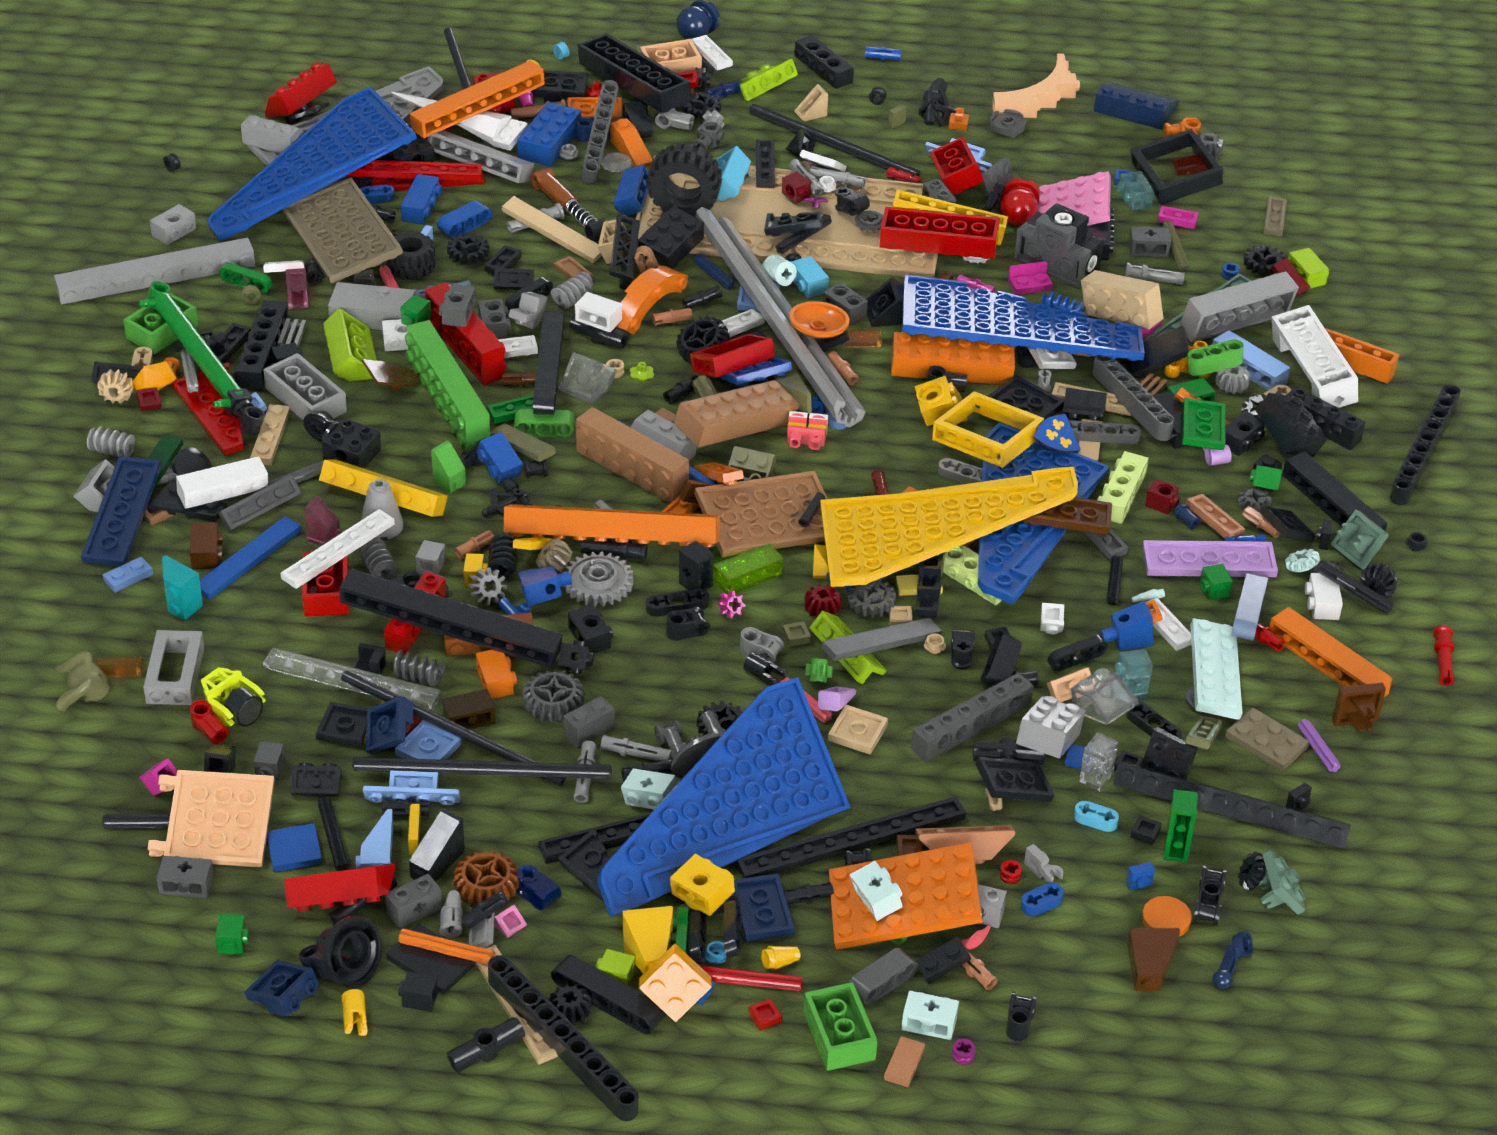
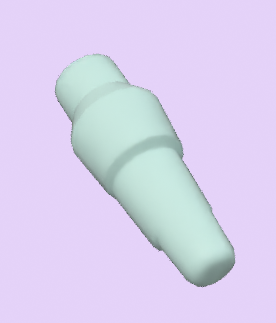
[1132,589,1165,603]

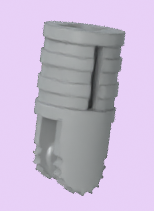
[440,890,463,938]

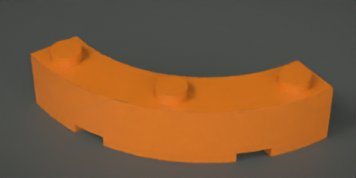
[616,266,689,335]

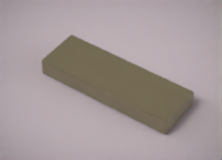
[1263,197,1287,237]

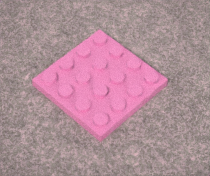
[1037,171,1111,226]

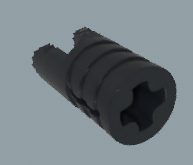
[743,652,788,685]

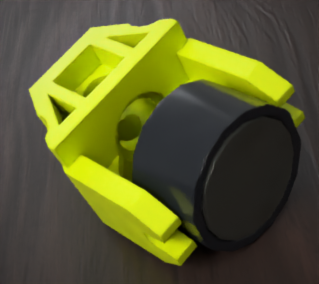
[201,667,266,727]

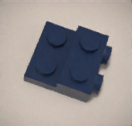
[365,696,414,755]
[244,960,319,1017]

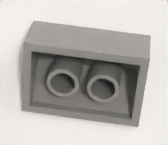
[241,115,305,153]
[631,410,696,460]

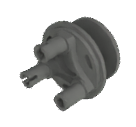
[663,711,725,779]

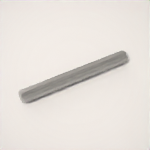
[180,349,199,393]

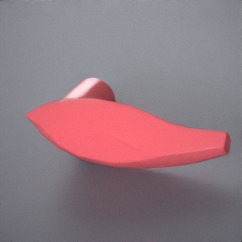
[960,925,991,950]

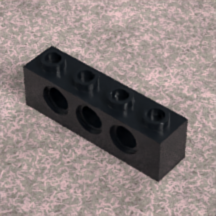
[794,35,854,89]
[1286,386,1365,450]

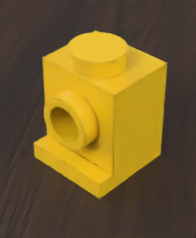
[463,553,488,588]

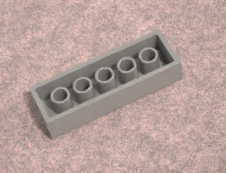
[1179,271,1299,343]

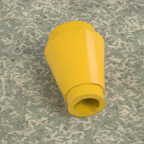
[761,946,800,971]

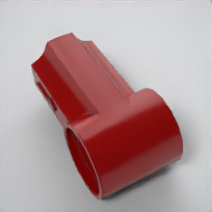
[190,700,229,744]

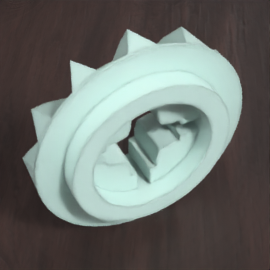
[1285,549,1320,572]

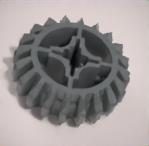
[522,670,585,723]

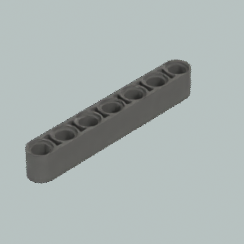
[580,80,618,184]
[1092,355,1174,441]

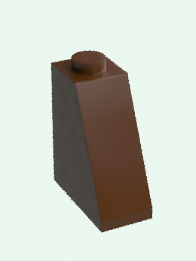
[1127,928,1180,991]

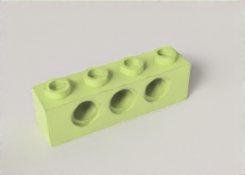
[1097,451,1149,524]
[943,545,1002,605]

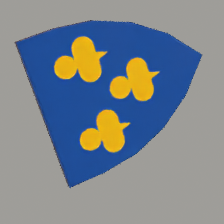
[1033,414,1081,452]

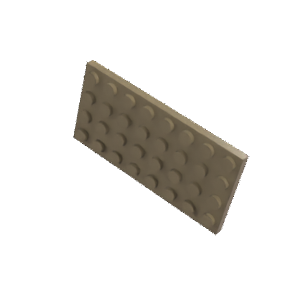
[282,177,403,283]

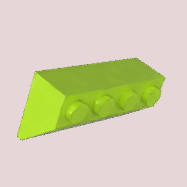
[323,308,377,382]

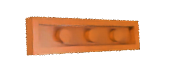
[694,462,744,485]

